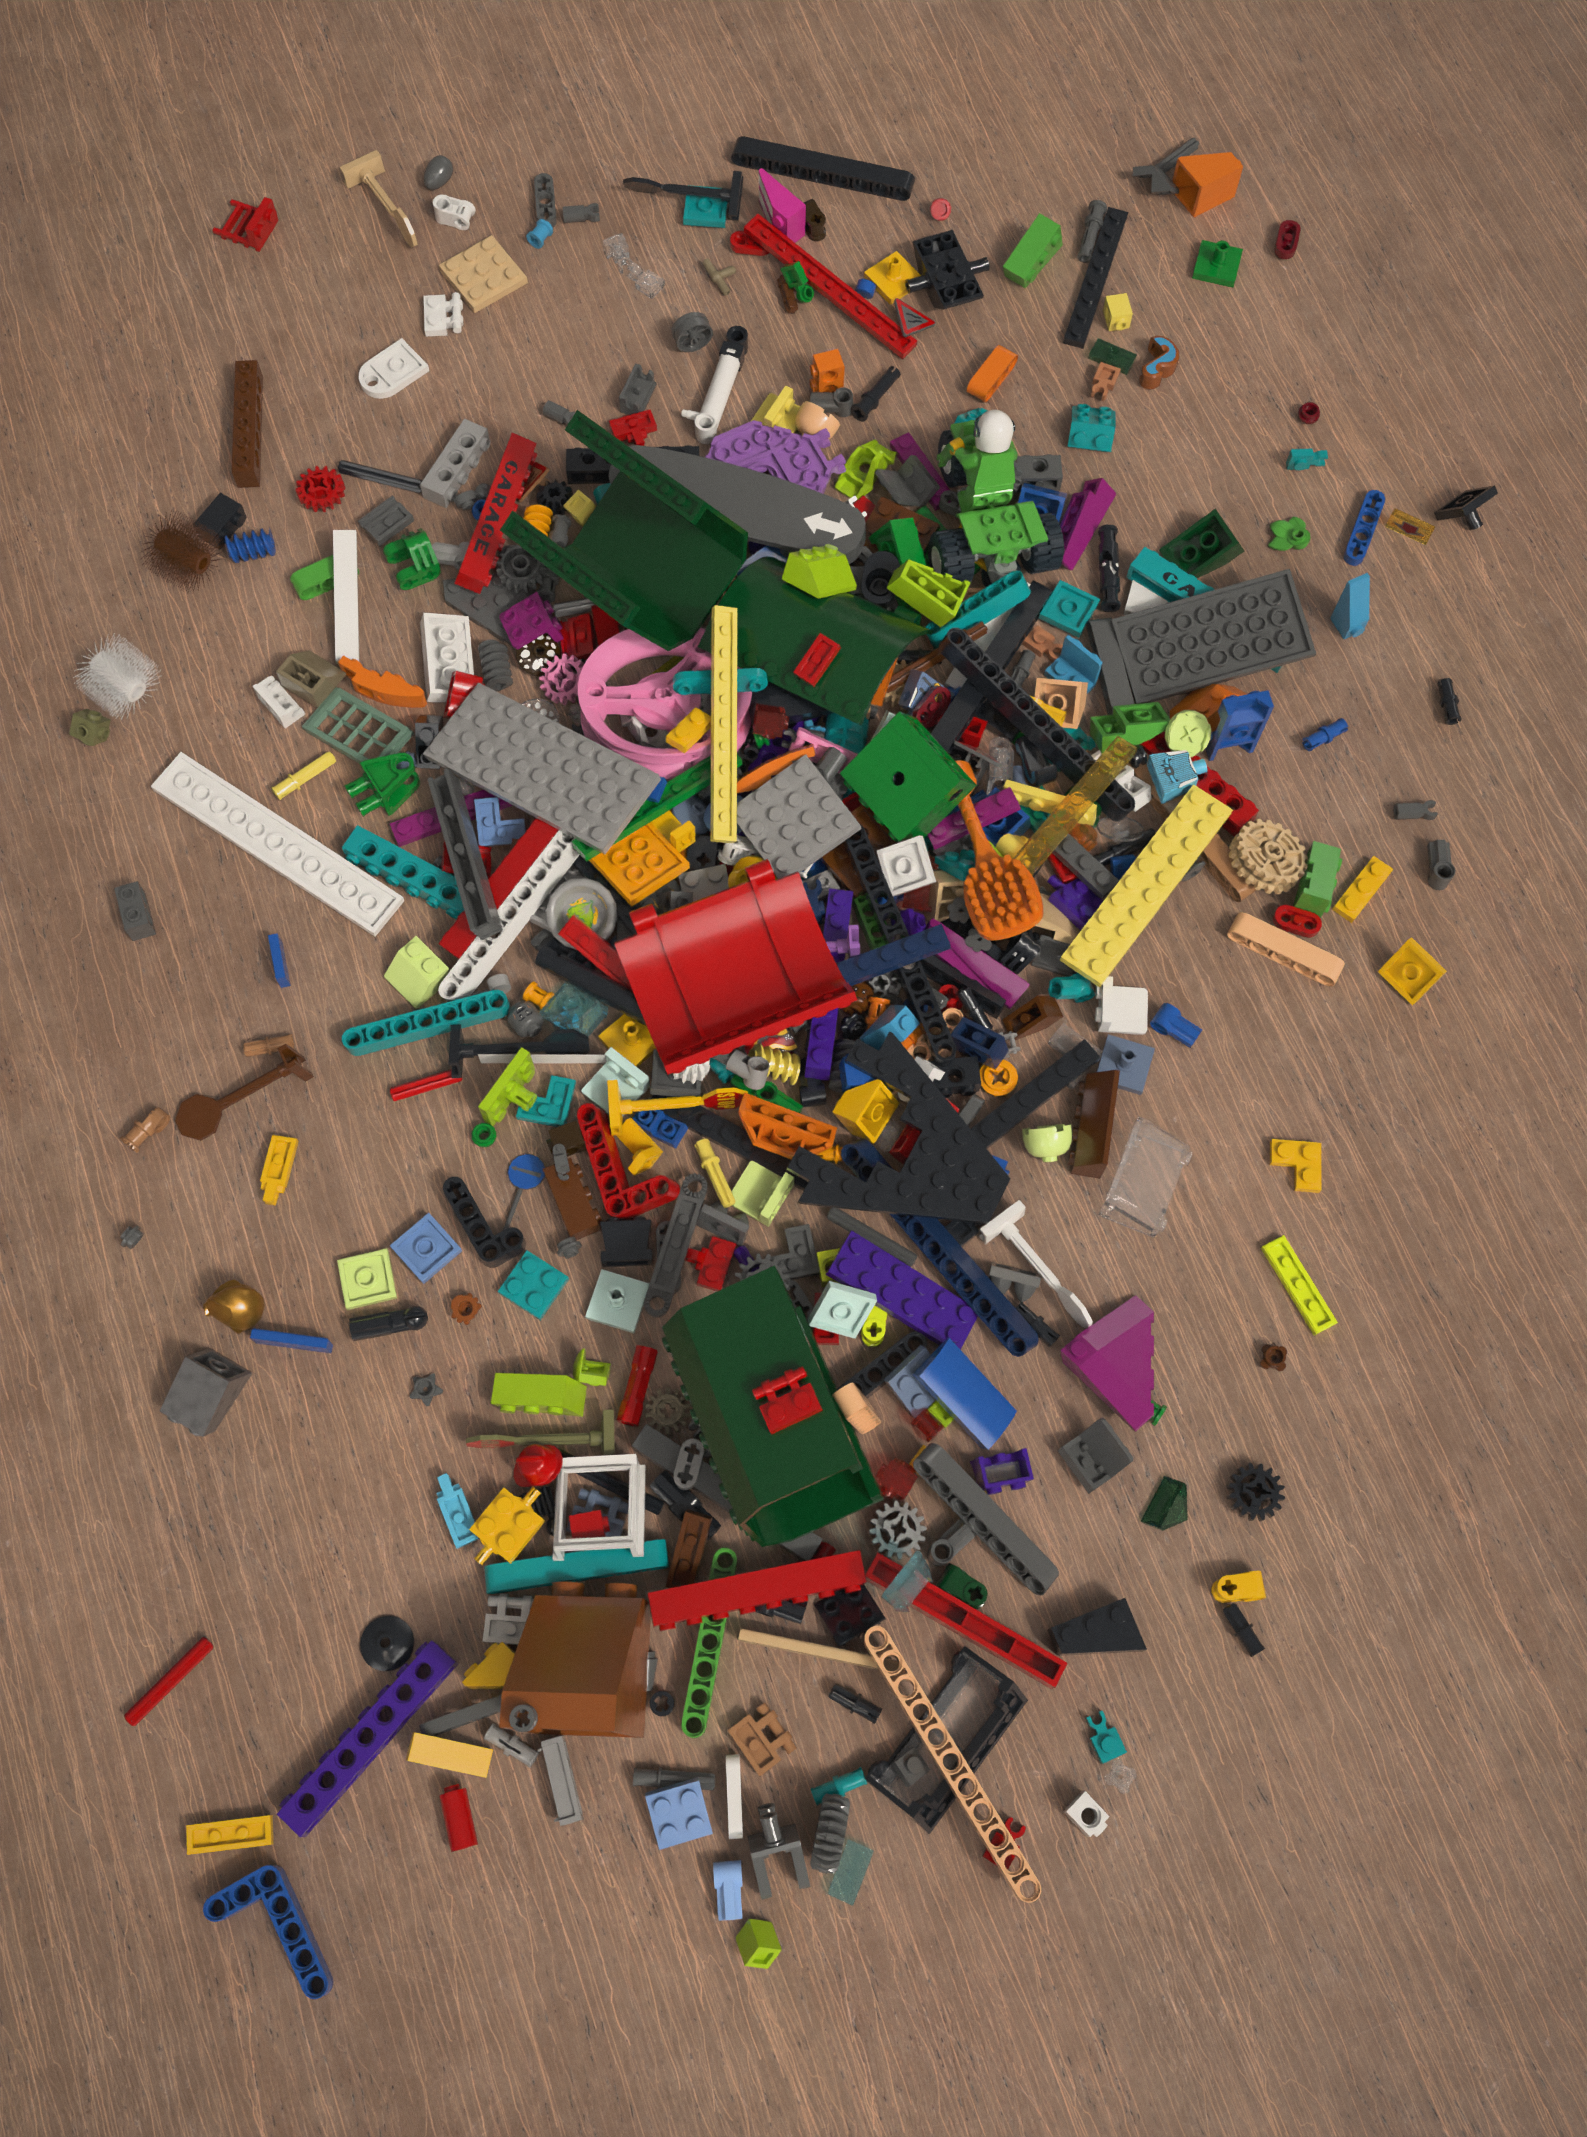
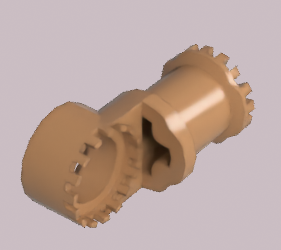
[119,1107,171,1153]

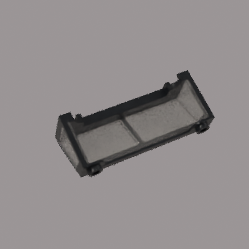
[865,1646,1028,1835]

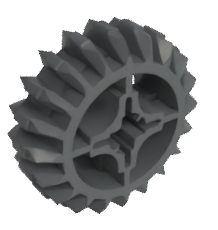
[810,1794,850,1874]

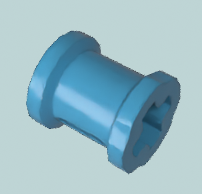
[526,219,553,249]

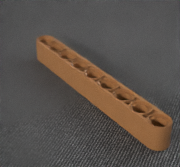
[1109,746,1257,903]

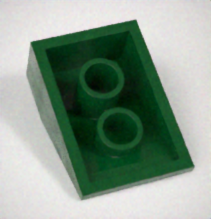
[1159,509,1244,578]

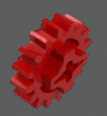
[296,466,346,512]

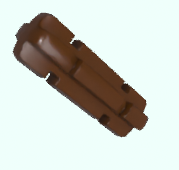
[777,275,798,314]

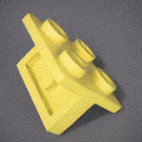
[751,386,800,433]

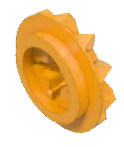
[980,1059,1018,1097]

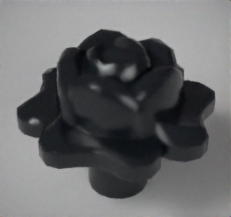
[841,1013,866,1040]

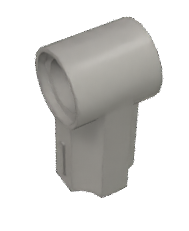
[432,542,469,570]

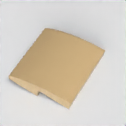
[1035,893,1080,944]

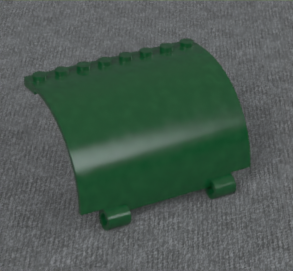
[698,556,933,725]

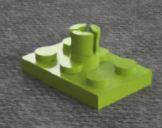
[478,1047,537,1126]

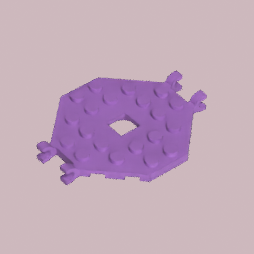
[705,420,846,494]

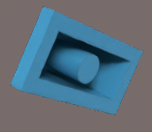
[859,1005,920,1051]

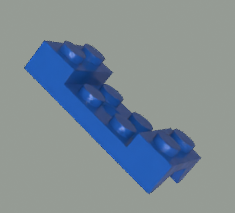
[1205,690,1274,761]

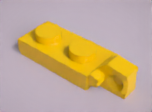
[260,1135,299,1206]

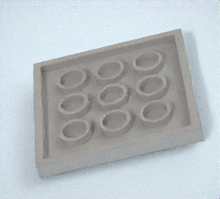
[737,754,862,879]

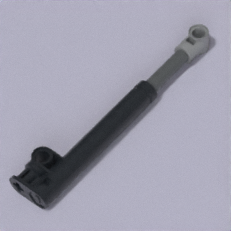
[535,937,770,1090]

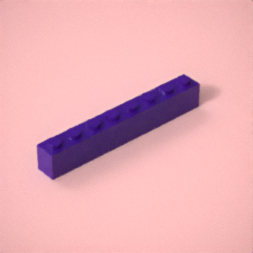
[805,888,853,1081]

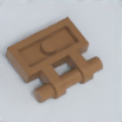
[728,1703,797,1777]

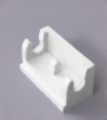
[253,676,305,728]

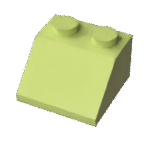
[384,936,450,1010]

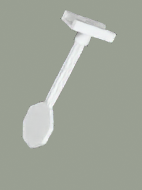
[979,1200,1093,1329]

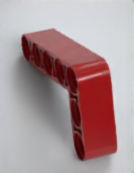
[577,1103,680,1220]

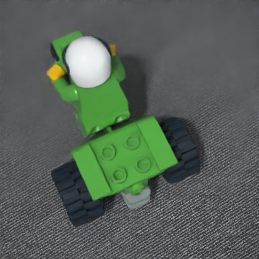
[928,410,1064,584]

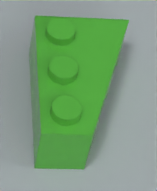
[1003,213,1063,288]
[1293,841,1343,918]

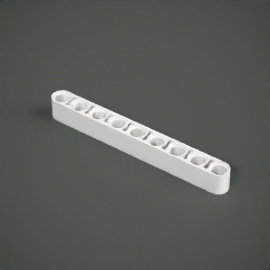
[438,830,580,1002]

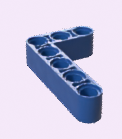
[203,1865,334,1999]

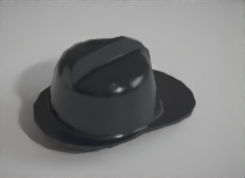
[861,551,900,605]

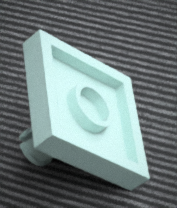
[585,1269,649,1333]
[808,1281,877,1339]

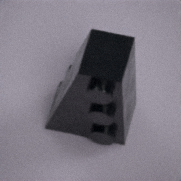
[1047,1598,1147,1656]

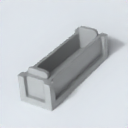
[537,1736,584,1826]

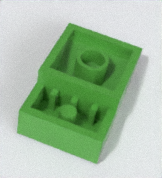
[1090,702,1170,754]

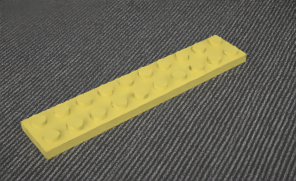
[1060,785,1233,987]

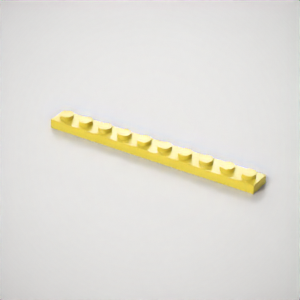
[710,605,737,843]

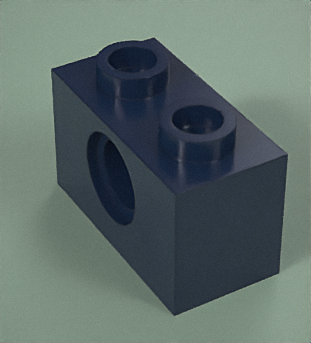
[951,1017,1009,1070]

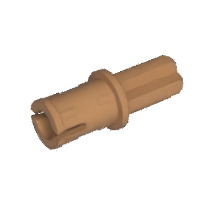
[243,1034,294,1057]

